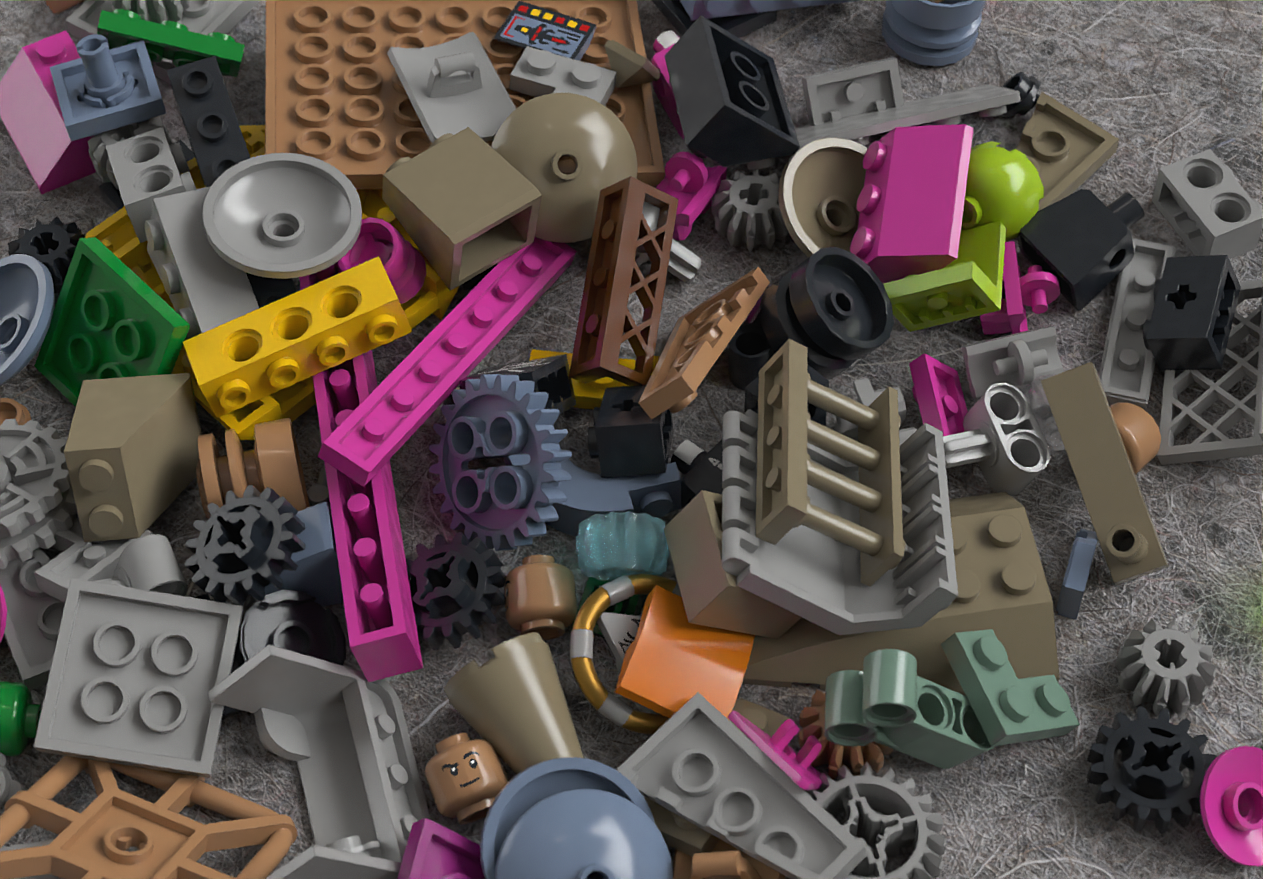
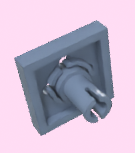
[50,34,167,141]

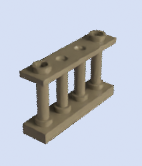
[755,339,905,587]

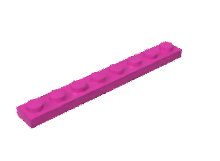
[318,238,577,487]

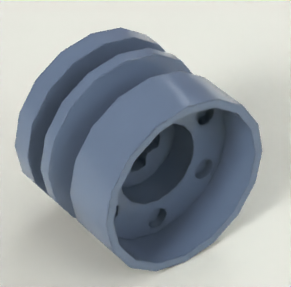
[882,0,987,66]

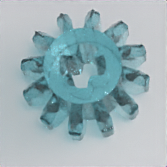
[576,511,670,581]

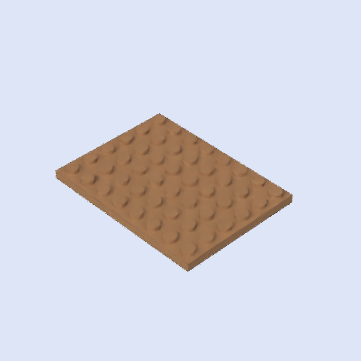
[265,0,665,189]

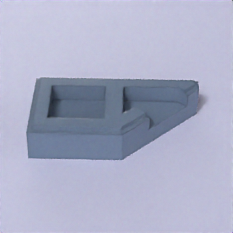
[1056,528,1098,620]

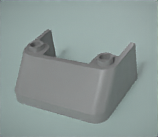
[208,645,431,879]

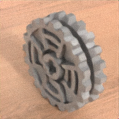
[0,419,78,570]

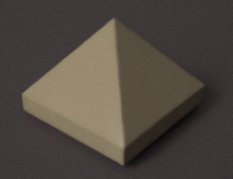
[605,39,661,88]

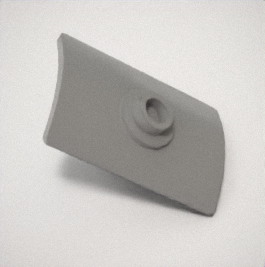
[387,32,516,143]

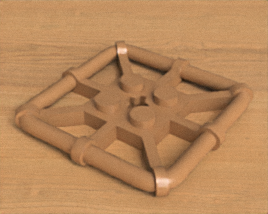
[0,756,298,879]

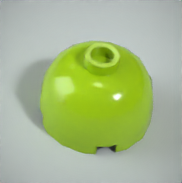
[961,141,1044,242]

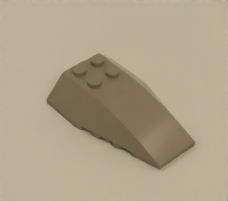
[742,492,1059,696]

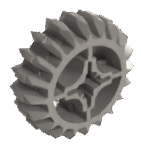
[804,762,947,879]

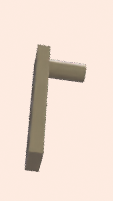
[1041,362,1169,585]

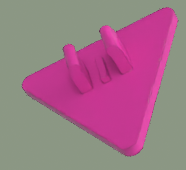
[728,710,823,790]

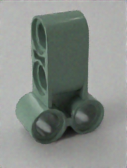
[824,649,995,769]

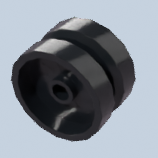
[759,247,894,380]

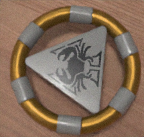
[570,574,682,734]

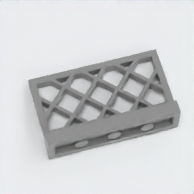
[1157,279,1263,465]

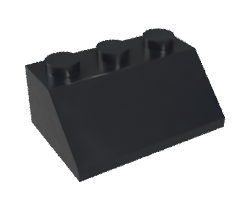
[664,16,800,167]

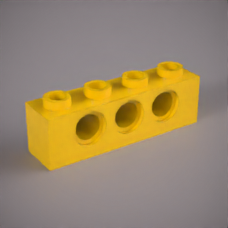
[183,256,412,418]

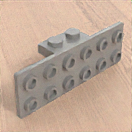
[742,57,1021,169]

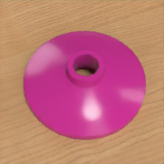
[1200,746,1263,866]

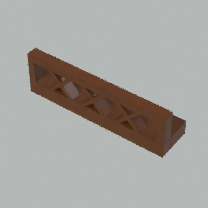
[569,176,679,386]

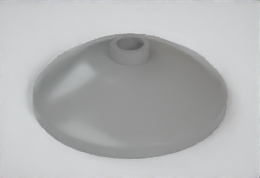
[203,153,362,279]

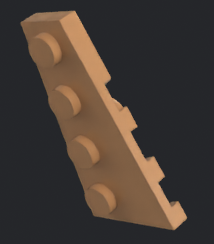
[638,267,770,420]

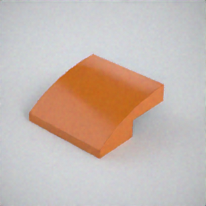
[615,585,755,720]

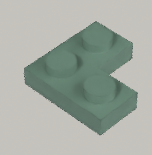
[941,629,1080,747]

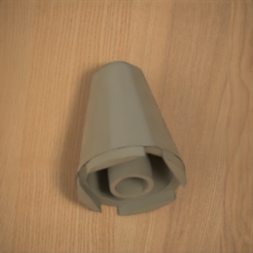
[444,632,584,775]

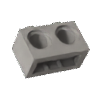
[105,127,196,243]
[1152,149,1263,259]

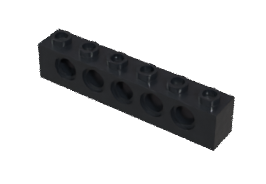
[167,56,297,308]

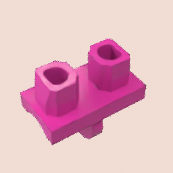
[656,152,727,241]
[980,241,1060,335]

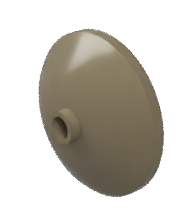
[491,93,637,243]
[779,138,868,258]

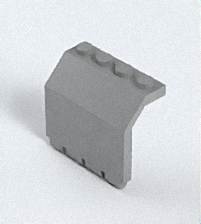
[722,409,958,635]

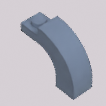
[503,424,681,541]

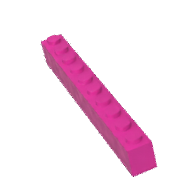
[299,262,423,683]

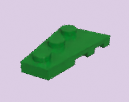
[97,9,245,77]

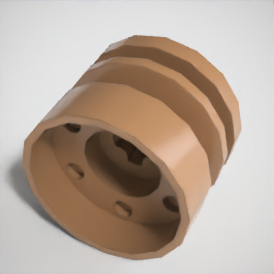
[196,417,310,519]

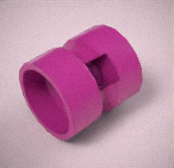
[337,217,427,304]

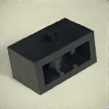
[1143,255,1241,370]
[588,385,674,478]

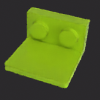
[883,221,1006,332]

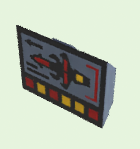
[493,0,597,61]

